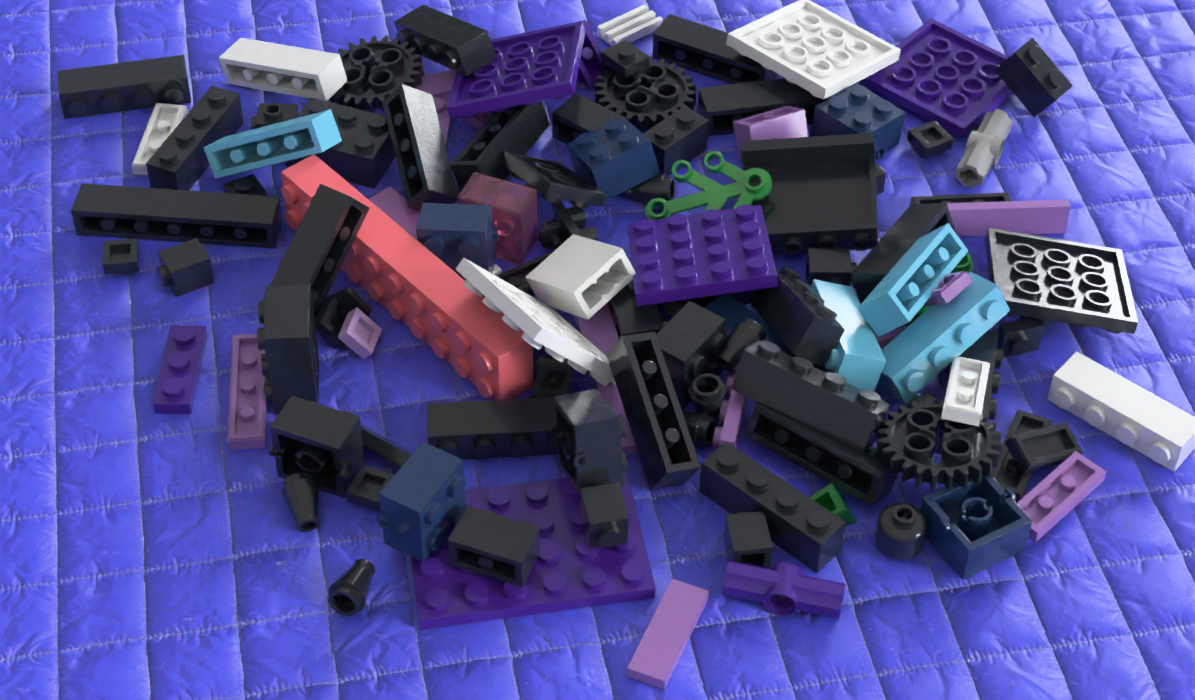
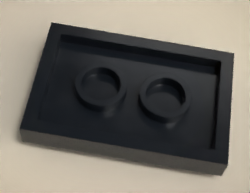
[501,151,607,209]

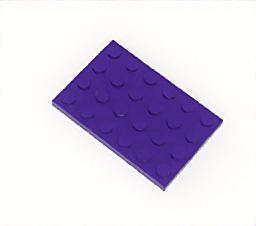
[410,472,656,630]

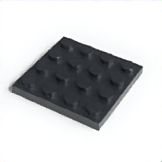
[985,228,1138,334]

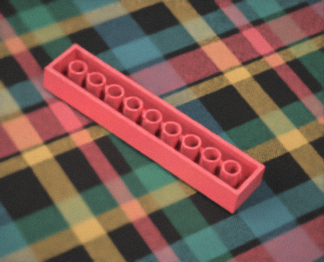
[281,154,533,400]

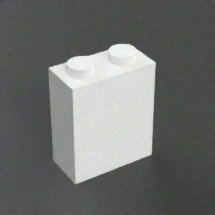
[525,234,636,320]

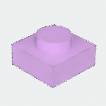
[337,308,382,359]

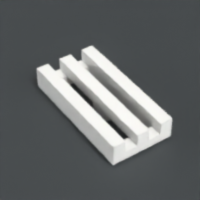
[597,4,663,46]

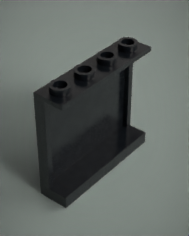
[741,133,878,255]

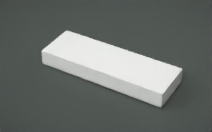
[131,103,188,175]
[941,356,990,426]

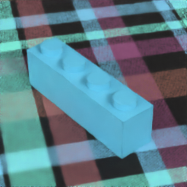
[204,109,342,179]
[857,223,968,337]
[878,272,1010,403]
[811,279,886,391]

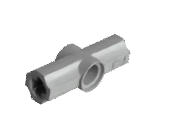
[955,109,1013,189]

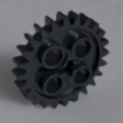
[329,36,424,113]
[595,57,697,133]
[877,398,1002,491]

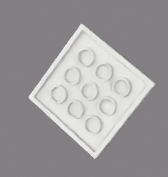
[726,0,901,100]
[456,258,616,386]

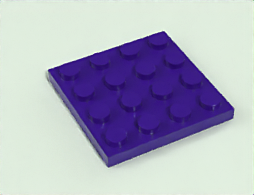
[859,18,1014,138]
[447,21,585,119]
[627,205,778,306]

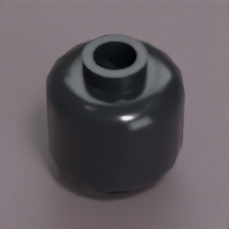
[875,503,928,560]

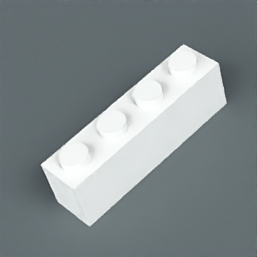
[219,38,348,101]
[1047,351,1195,472]

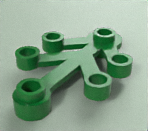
[645,151,772,220]

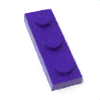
[153,325,207,414]

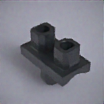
[538,201,599,249]

